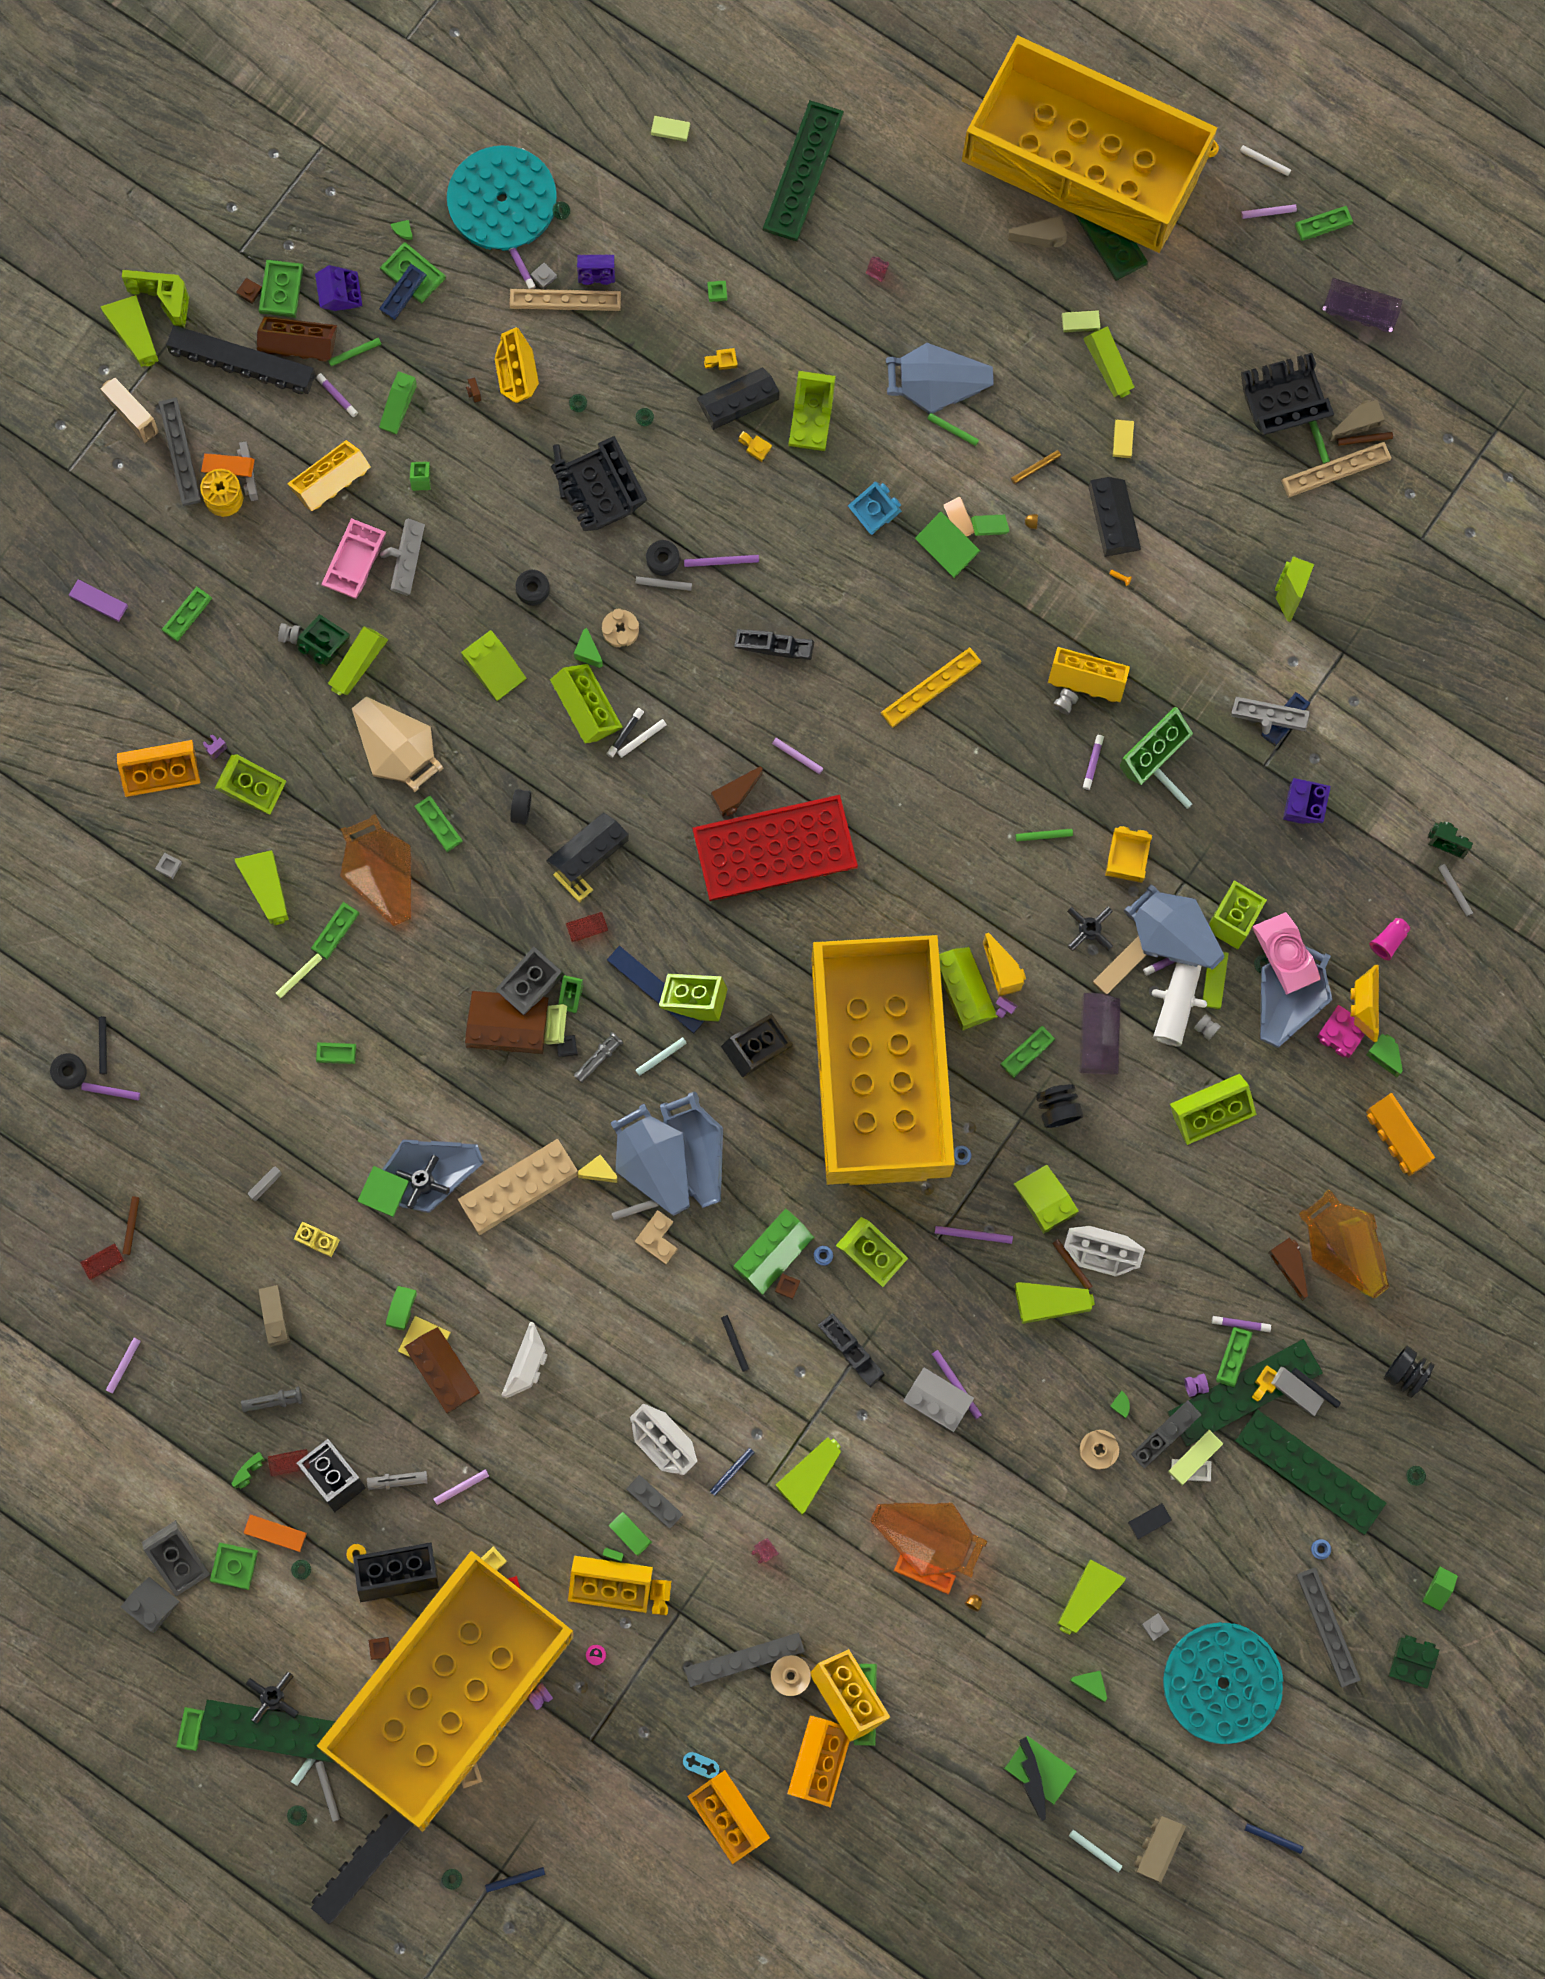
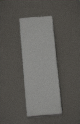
[1271,1367,1324,1416]

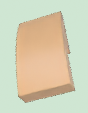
[944,497,975,536]

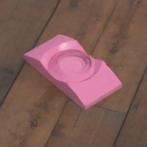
[321,518,386,599]
[1252,912,1321,995]

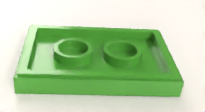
[380,242,446,304]
[259,260,304,318]
[915,512,981,578]
[1004,1736,1077,1805]

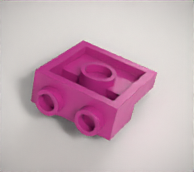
[1317,1005,1365,1058]

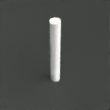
[1240,145,1291,176]
[617,719,667,758]

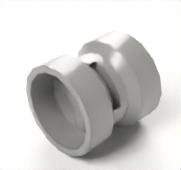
[278,623,301,644]
[1053,688,1079,715]
[1194,1014,1221,1041]

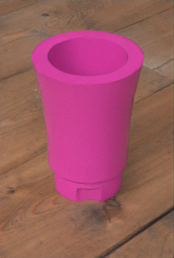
[1369,918,1411,961]

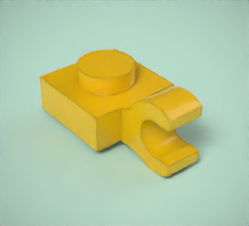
[704,348,738,370]
[738,432,772,462]
[1251,1366,1277,1402]
[650,1580,671,1615]

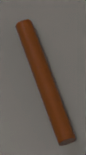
[1337,432,1393,446]
[122,1196,140,1255]
[1052,1239,1093,1290]

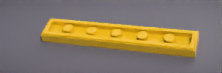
[881,647,981,728]

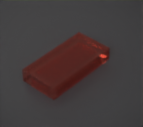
[566,912,608,942]
[80,1243,124,1280]
[268,1449,310,1477]

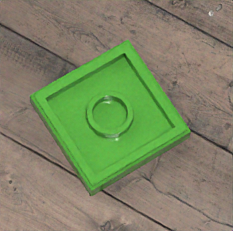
[357,1166,409,1218]
[210,1542,259,1590]

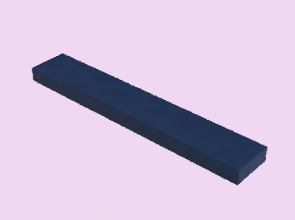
[607,945,705,1034]

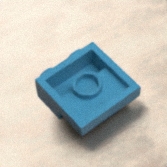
[848,481,902,535]

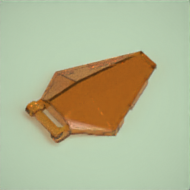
[340,814,411,926]
[1299,1190,1390,1298]
[871,1503,988,1578]

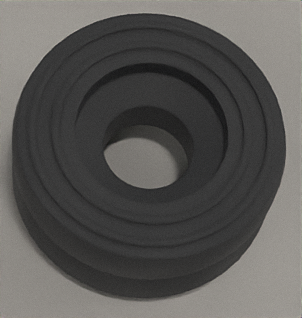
[646,540,680,576]
[515,569,550,606]
[510,789,532,825]
[50,1053,87,1090]

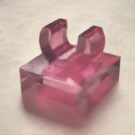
[866,256,889,282]
[751,1538,779,1564]

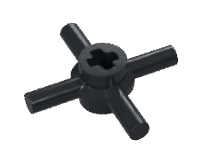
[1067,906,1113,951]
[396,1155,450,1209]
[246,1672,299,1725]

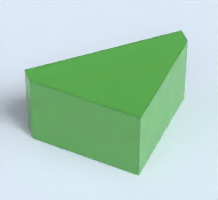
[410,462,431,491]
[574,628,603,668]
[558,975,583,1013]
[1422,1567,1458,1611]
[1069,1671,1107,1703]

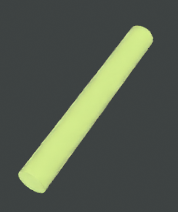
[276,954,322,998]

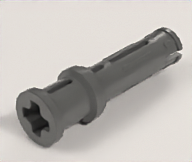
[573,1032,624,1083]
[241,1386,303,1413]

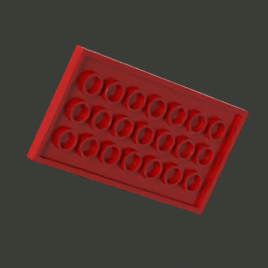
[692,795,858,901]

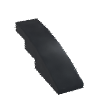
[734,629,815,660]
[818,1313,885,1388]
[1018,1737,1046,1821]

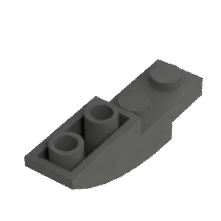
[1131,1400,1201,1469]

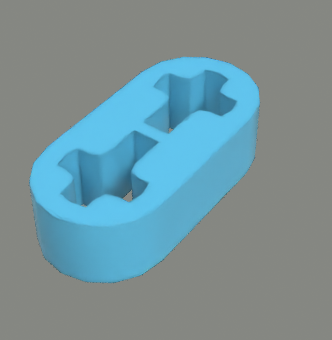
[683,1752,719,1778]

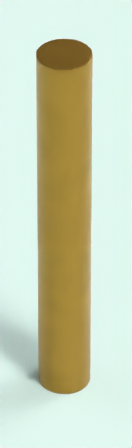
[1011,450,1061,484]

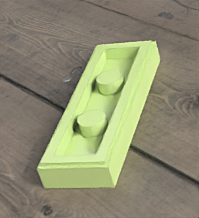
[1168,1430,1223,1485]

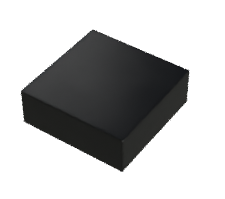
[557,1035,578,1057]

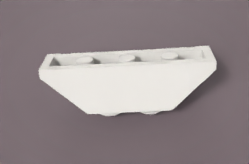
[1064,1226,1145,1276]
[501,1322,548,1398]
[630,1404,697,1475]

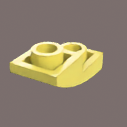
[294,1222,340,1257]

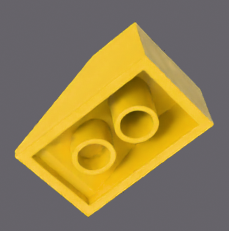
[983,933,1026,996]

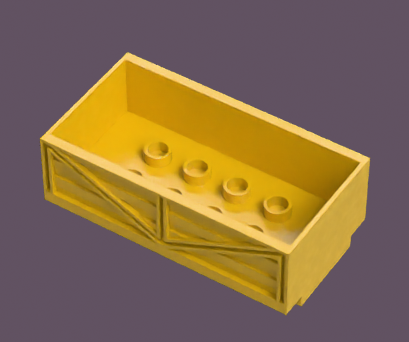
[962,35,1218,253]
[811,935,955,1185]
[317,1551,573,1832]

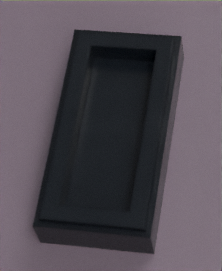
[1128,1503,1172,1540]

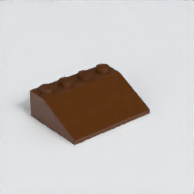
[465,991,549,1054]

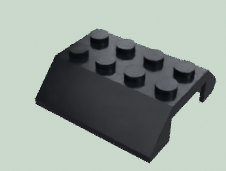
[1241,353,1334,435]
[551,436,647,531]

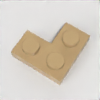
[635,1210,678,1265]

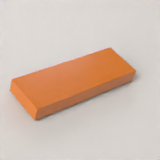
[201,453,255,477]
[244,1514,307,1552]
[894,1552,956,1595]

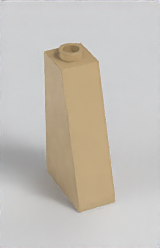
[100,378,159,444]

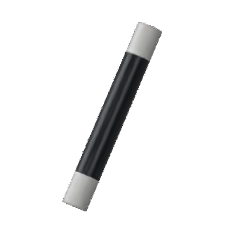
[606,708,644,758]

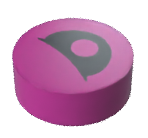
[586,1645,606,1665]

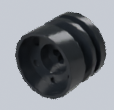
[1036,1084,1084,1128]
[1383,1345,1435,1398]

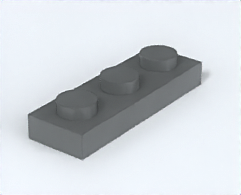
[626,1475,683,1529]

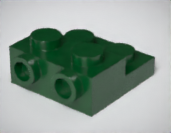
[296,614,350,666]
[1427,821,1473,859]
[1388,1635,1440,1689]

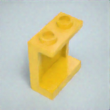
[1105,826,1152,883]

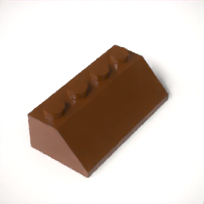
[257,316,337,361]
[404,1327,480,1414]

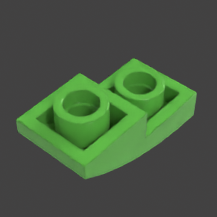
[386,1286,417,1331]
[232,1452,265,1489]
[608,1512,652,1556]

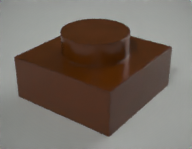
[236,278,262,304]
[466,377,481,403]
[775,1273,800,1300]
[369,1637,391,1660]

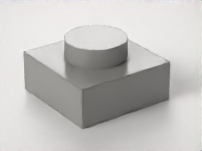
[531,263,557,289]
[155,853,182,879]
[1141,1613,1169,1641]

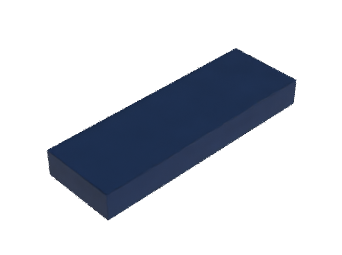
[379,264,427,320]
[1261,692,1310,747]

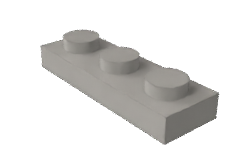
[237,441,258,501]

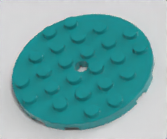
[447,145,557,251]
[1163,1622,1283,1744]

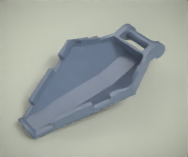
[886,343,993,415]
[1124,884,1224,970]
[1260,946,1332,1048]
[660,1092,723,1208]
[611,1104,690,1216]
[368,1140,484,1213]

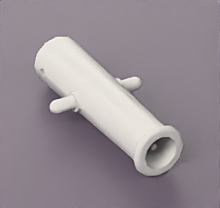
[1152,962,1207,1046]

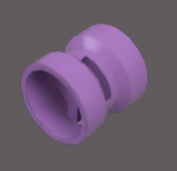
[1184,1373,1209,1397]
[528,1682,553,1710]

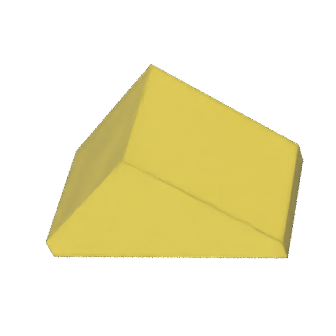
[578,1155,617,1183]

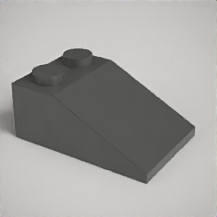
[495,947,565,1015]
[142,1520,210,1596]

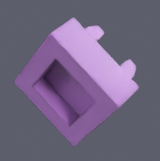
[203,735,227,761]
[996,996,1018,1018]

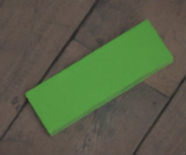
[1295,206,1353,241]
[162,586,212,642]
[414,796,463,852]
[311,902,360,960]
[1000,1026,1055,1079]
[1216,1327,1252,1387]

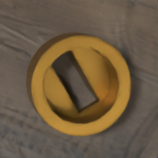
[1025,514,1038,529]
[965,1594,982,1612]

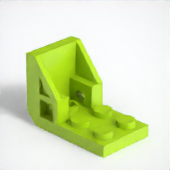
[122,270,189,328]
[789,371,836,451]

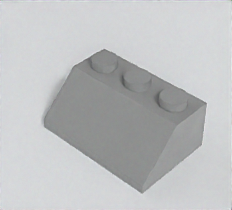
[903,1368,974,1432]

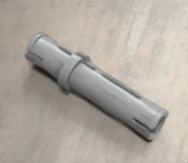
[367,1471,428,1490]

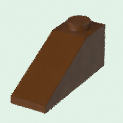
[711,766,763,816]
[1268,1237,1308,1301]

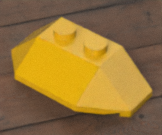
[495,327,539,403]
[1350,965,1379,1042]

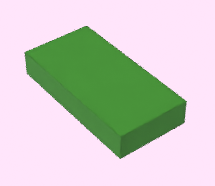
[971,514,1010,536]
[316,1042,356,1064]
[176,1707,204,1751]

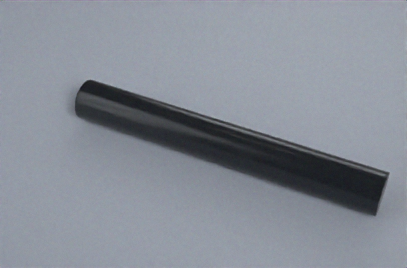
[553,444,567,499]
[98,1016,107,1075]
[721,1315,750,1372]
[1291,1368,1341,1408]

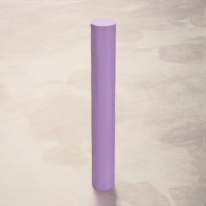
[1241,204,1297,219]
[772,738,823,775]
[106,1338,141,1394]
[433,1469,489,1505]

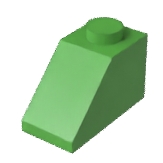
[1366,1033,1403,1077]

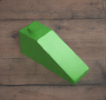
[379,371,417,435]

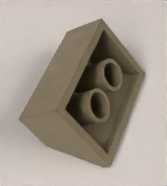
[1134,1816,1186,1883]

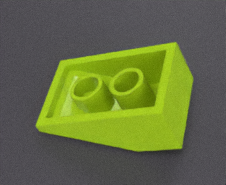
[461,630,527,701]
[215,755,286,815]
[1209,880,1267,949]
[659,974,728,1021]
[1014,1165,1079,1234]
[836,1217,908,1287]

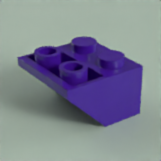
[577,255,615,285]
[315,265,362,311]
[1283,778,1331,824]

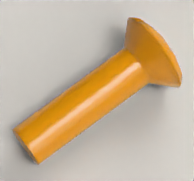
[1109,570,1132,586]

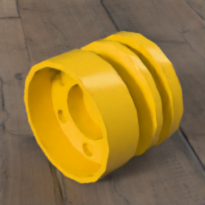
[200,469,243,517]

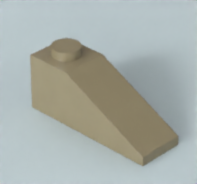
[1007,216,1067,248]
[1329,400,1385,442]
[259,1285,290,1347]

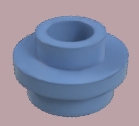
[954,1146,971,1165]
[814,1246,833,1266]
[1311,1539,1331,1559]

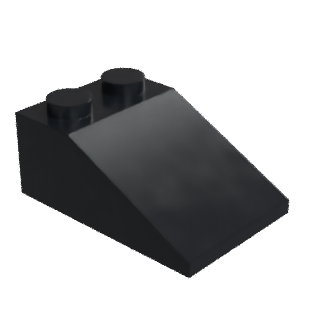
[721,1013,793,1078]
[297,1439,366,1513]

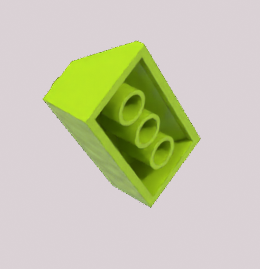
[1275,557,1314,622]
[550,664,623,744]
[939,947,998,1031]
[1170,1074,1257,1145]

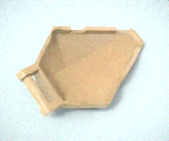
[352,697,444,793]

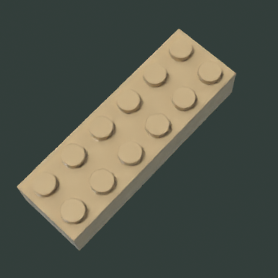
[458,1139,578,1235]

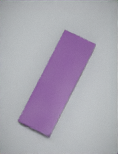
[69,579,128,622]

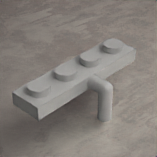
[380,518,425,596]
[1231,697,1310,734]

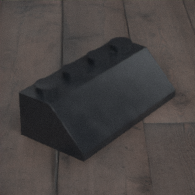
[697,367,780,430]
[1089,477,1141,557]
[546,812,629,888]
[353,1542,439,1603]

